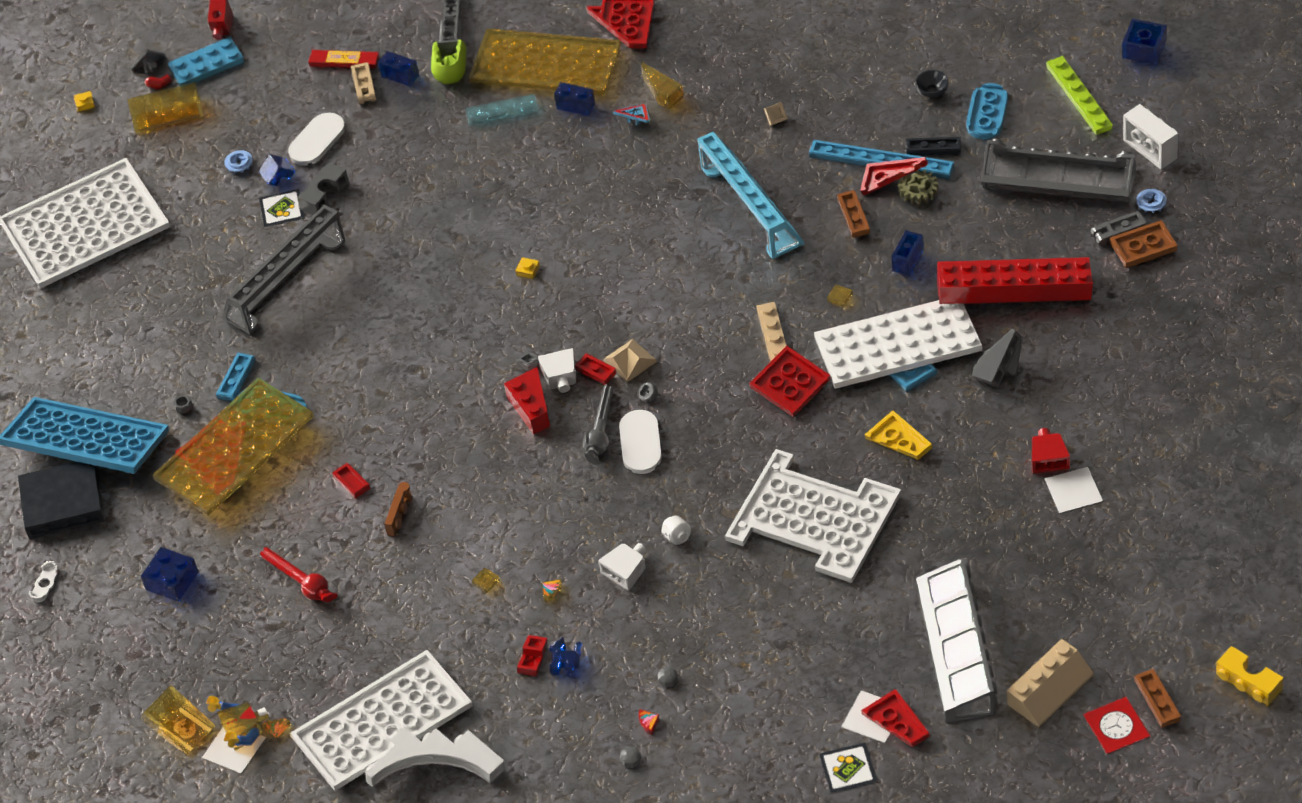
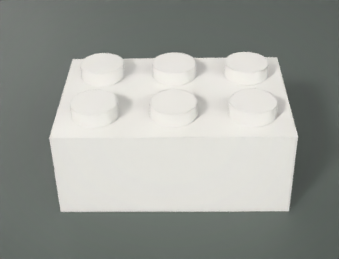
[1123,104,1178,169]

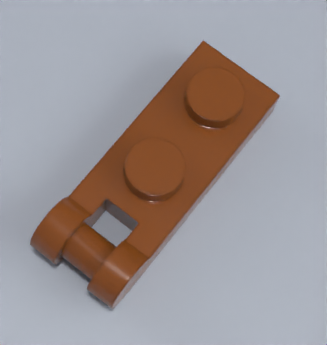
[384,482,412,537]

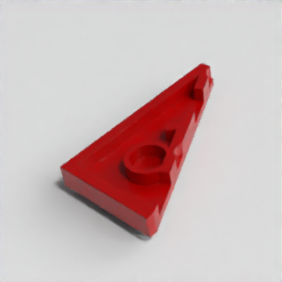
[860,157,928,195]

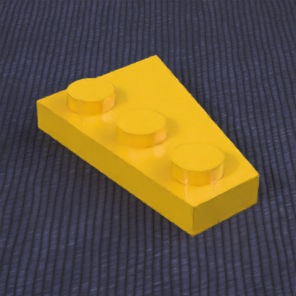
[864,411,933,460]

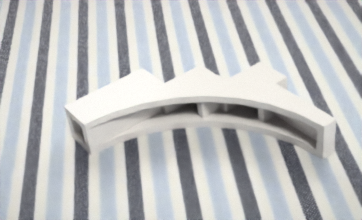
[365,727,504,787]

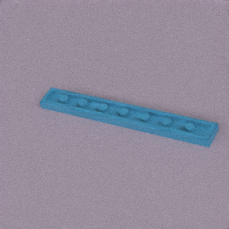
[809,140,954,179]

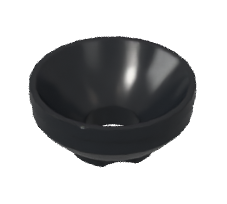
[915,70,948,98]

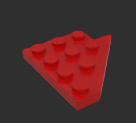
[586,0,655,48]

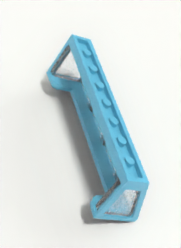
[697,132,804,259]

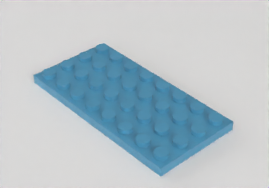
[0,397,169,474]

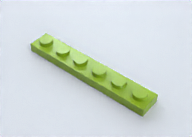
[1046,56,1112,135]

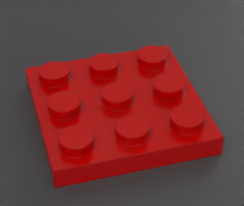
[749,346,831,417]

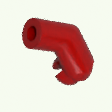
[145,74,172,90]

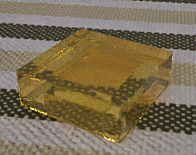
[827,284,853,307]
[471,567,500,593]

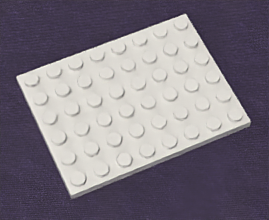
[0,158,170,288]

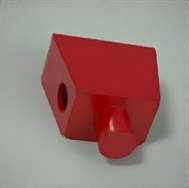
[208,0,234,40]
[1032,428,1070,474]

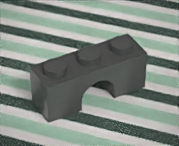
[298,162,349,215]

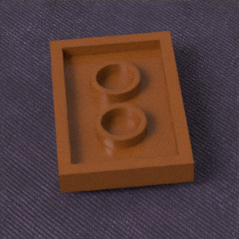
[1110,220,1178,268]

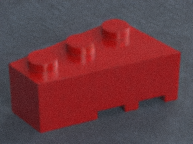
[504,367,550,435]

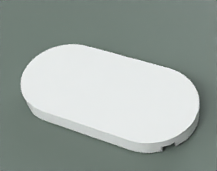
[288,113,345,166]
[619,410,662,474]

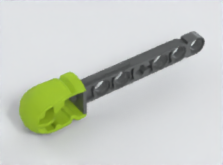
[431,0,467,84]

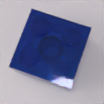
[1122,18,1167,65]
[141,547,199,602]

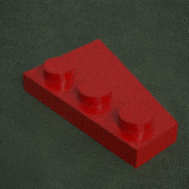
[861,689,930,747]

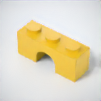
[1216,646,1283,706]

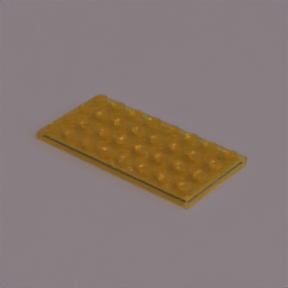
[469,28,621,95]
[153,377,314,516]

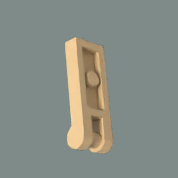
[351,62,376,105]

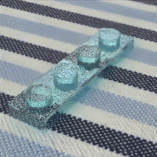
[465,94,538,125]

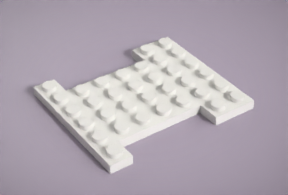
[725,449,901,583]

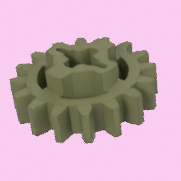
[898,170,939,205]

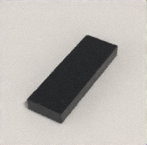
[906,137,961,156]

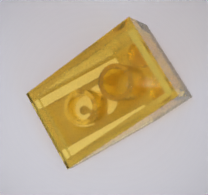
[141,685,215,755]

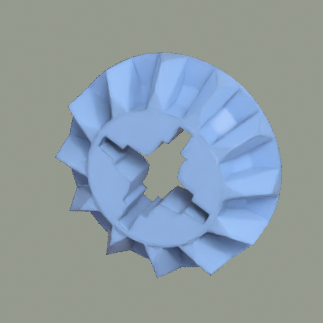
[225,150,253,174]
[1136,189,1166,213]

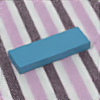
[216,353,256,402]

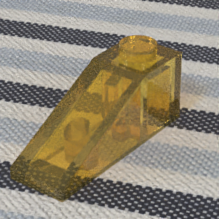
[641,63,684,110]

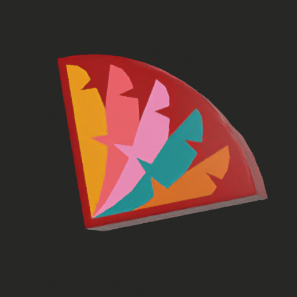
[639,709,660,735]

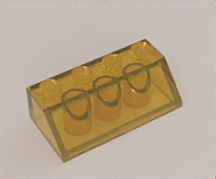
[127,83,204,133]

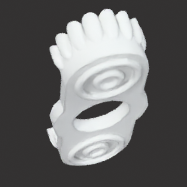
[29,561,58,602]

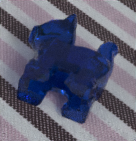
[549,636,582,678]

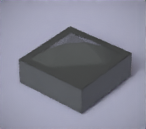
[515,351,539,371]

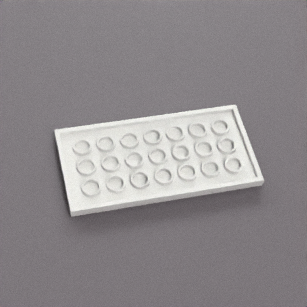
[814,300,982,389]
[291,650,472,791]

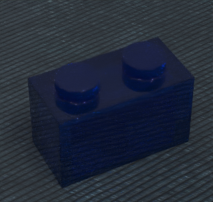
[378,51,420,87]
[554,82,595,116]
[891,230,924,276]

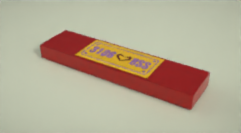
[308,50,380,69]

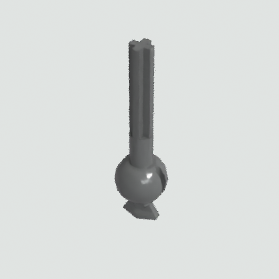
[582,385,614,466]

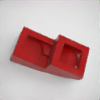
[517,635,548,676]

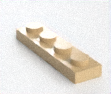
[756,302,786,362]

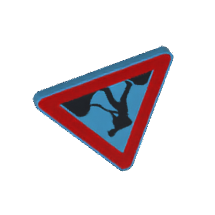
[613,104,649,125]

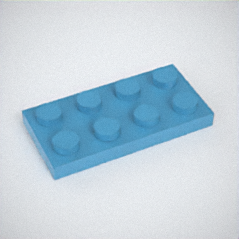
[168,37,244,88]

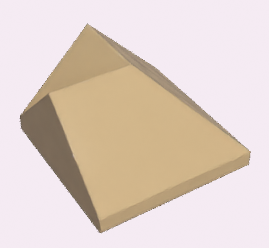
[604,339,657,382]

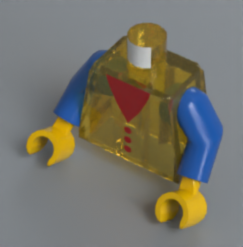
[206,696,269,751]

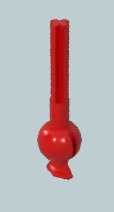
[260,547,338,602]

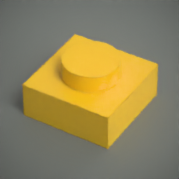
[74,91,95,112]
[515,257,540,279]

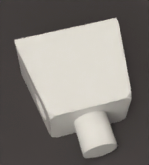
[538,348,576,393]
[598,543,647,591]

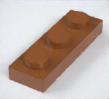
[837,190,870,238]
[1134,669,1181,728]

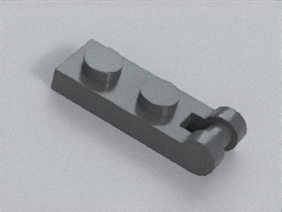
[1091,211,1147,246]

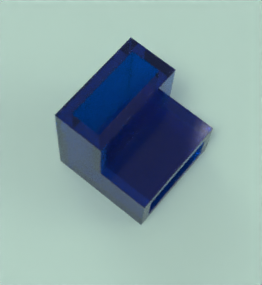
[258,154,296,186]

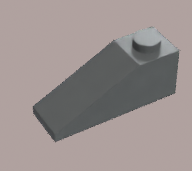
[972,329,1022,388]

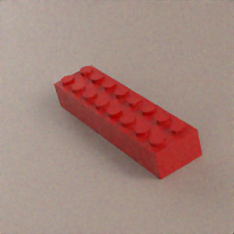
[937,257,1093,304]

